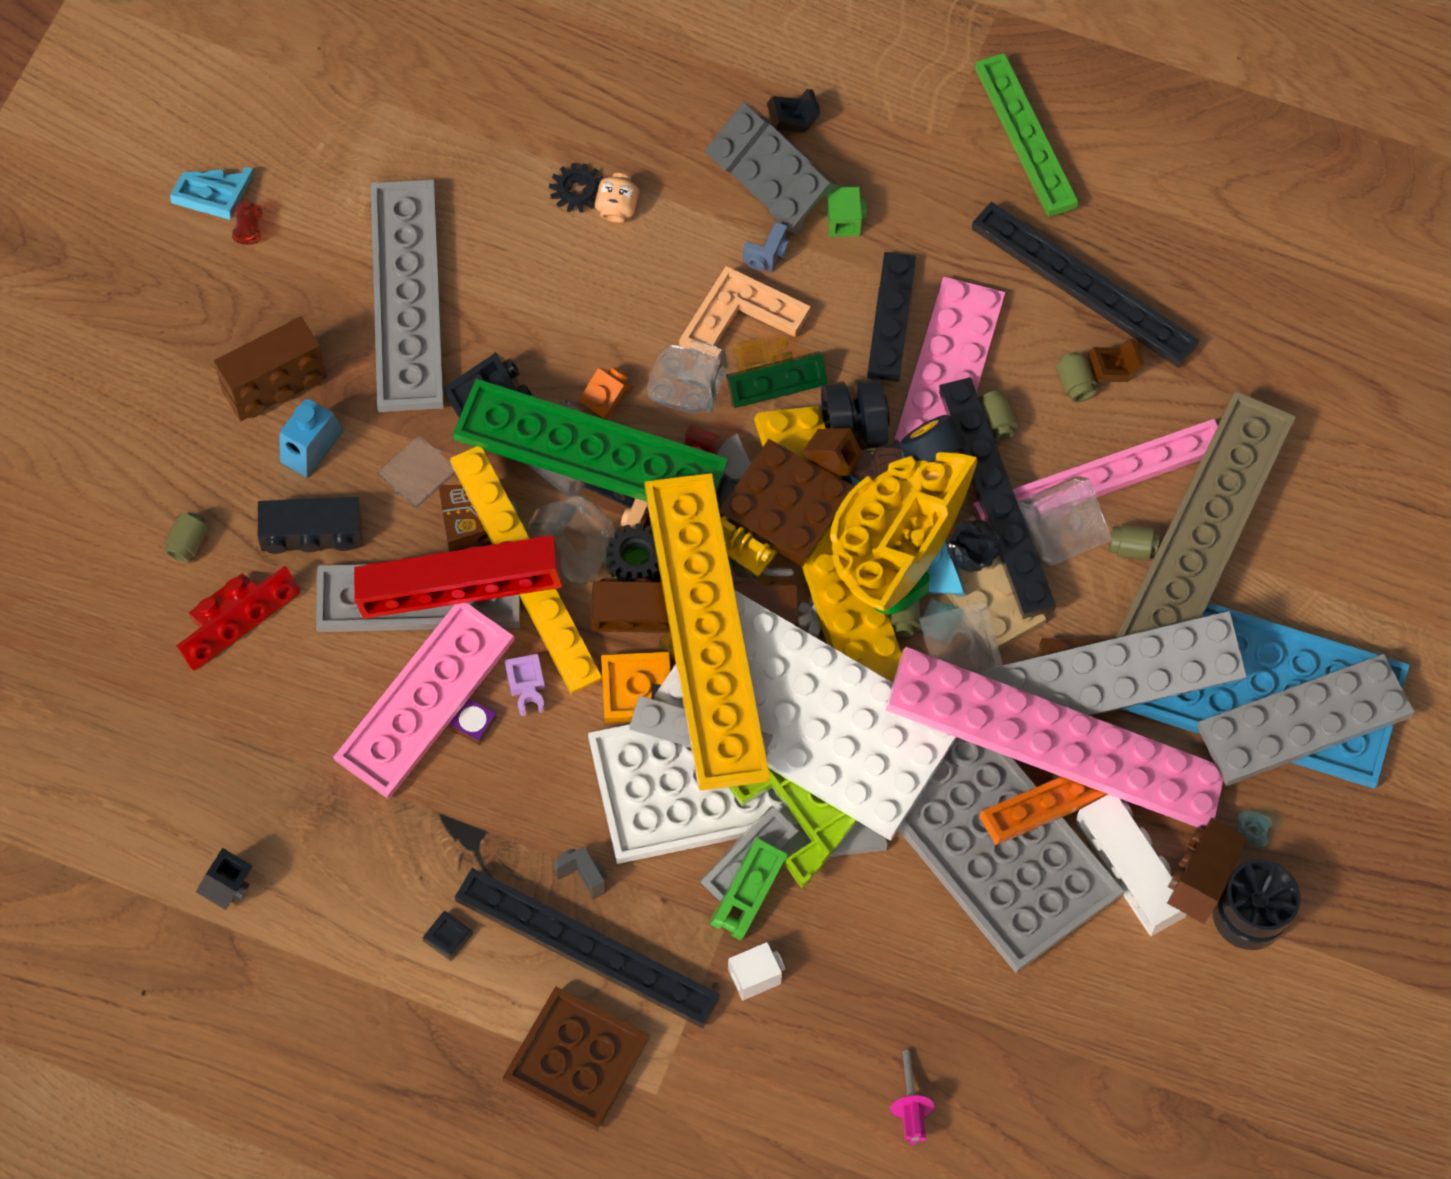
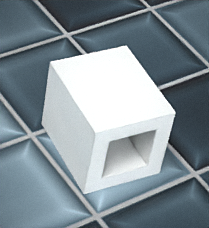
[728,942,785,1001]

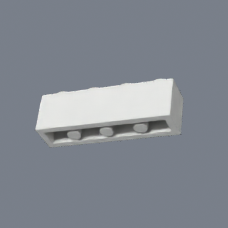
[1075,794,1187,937]

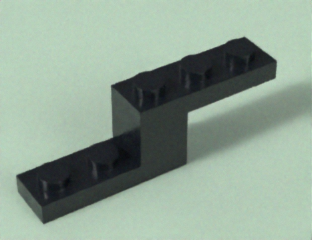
[867,252,916,382]

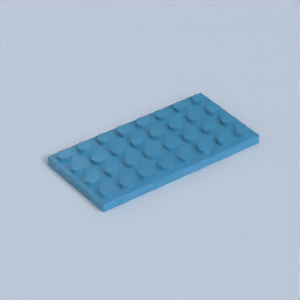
[1121,603,1410,789]

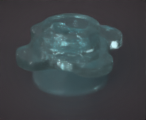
[1237,811,1272,848]

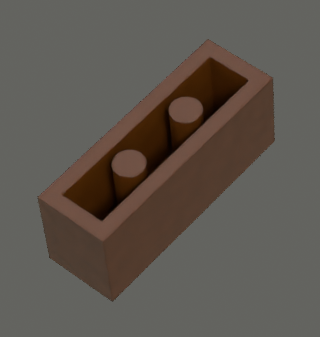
[1167,818,1248,924]

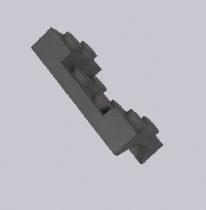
[705,102,839,235]

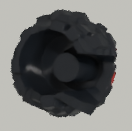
[946,519,1001,572]

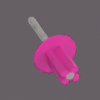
[890,1050,935,1145]

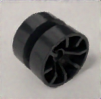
[821,377,890,448]
[1212,860,1301,950]

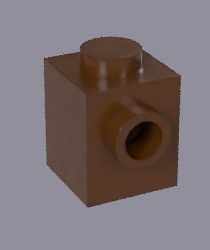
[803,428,863,476]

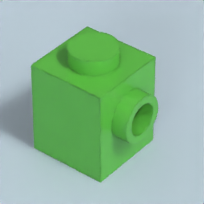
[826,185,867,237]

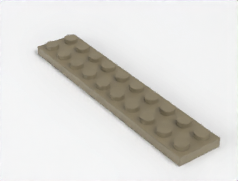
[1116,391,1296,638]

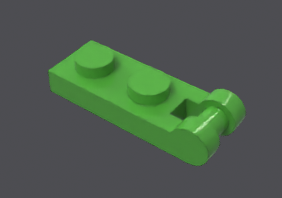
[709,837,788,940]

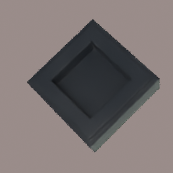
[422,911,472,961]

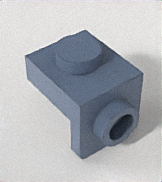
[743,222,790,273]

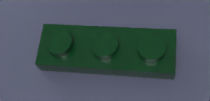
[726,351,828,408]

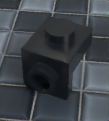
[767,89,820,132]

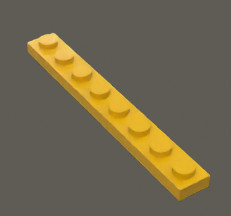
[450,446,602,695]

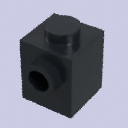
[196,848,253,910]

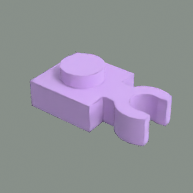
[505,654,545,716]

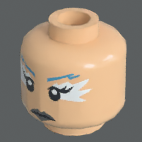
[595,173,639,223]

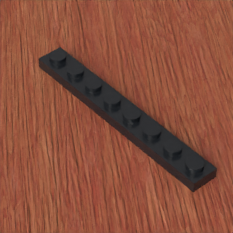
[971,201,1199,368]
[939,377,1056,619]
[455,868,720,1028]

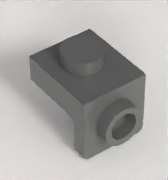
[554,847,608,899]

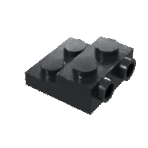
[443,352,534,418]

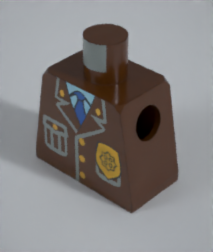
[439,485,518,552]

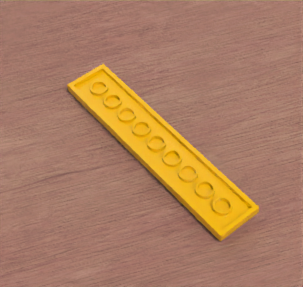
[754,406,901,683]
[645,473,770,791]

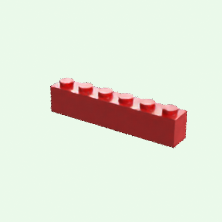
[354,535,562,619]

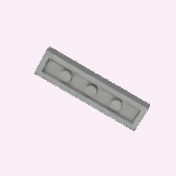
[629,696,773,758]

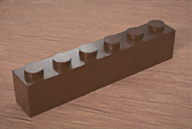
[591,578,798,633]

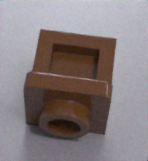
[1087,338,1144,382]

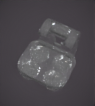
[646,341,729,413]

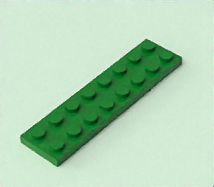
[453,379,728,502]

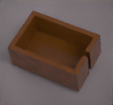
[214,316,327,422]

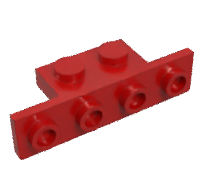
[176,566,300,671]

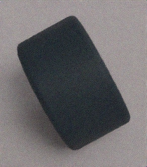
[900,415,965,462]

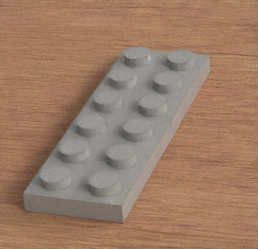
[316,564,520,632]
[1197,654,1414,786]

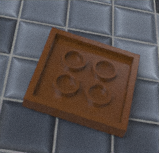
[719,439,855,567]
[502,986,650,1132]

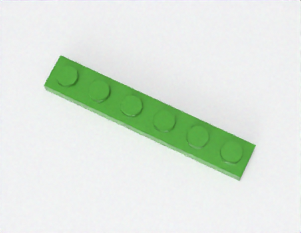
[975,53,1078,218]

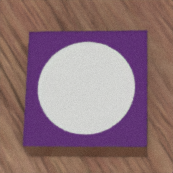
[449,699,497,745]

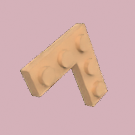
[679,266,811,359]

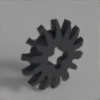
[549,163,604,213]

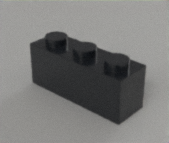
[257,497,362,554]

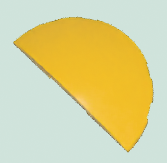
[830,452,977,612]

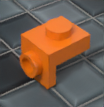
[578,367,634,419]

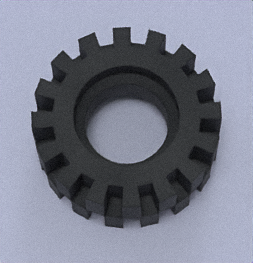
[606,523,661,582]

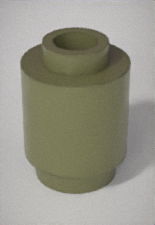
[1056,352,1097,403]
[979,391,1018,442]
[164,511,209,563]
[1109,524,1159,561]
[888,599,921,638]

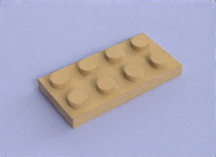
[946,516,1047,656]

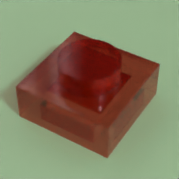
[685,424,721,455]

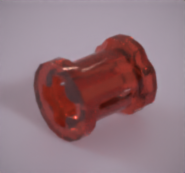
[232,202,262,245]

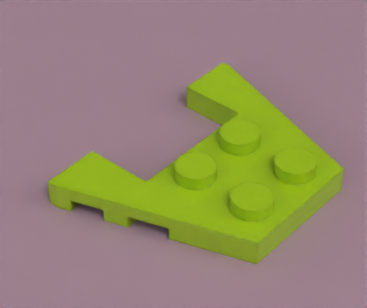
[728,768,858,889]

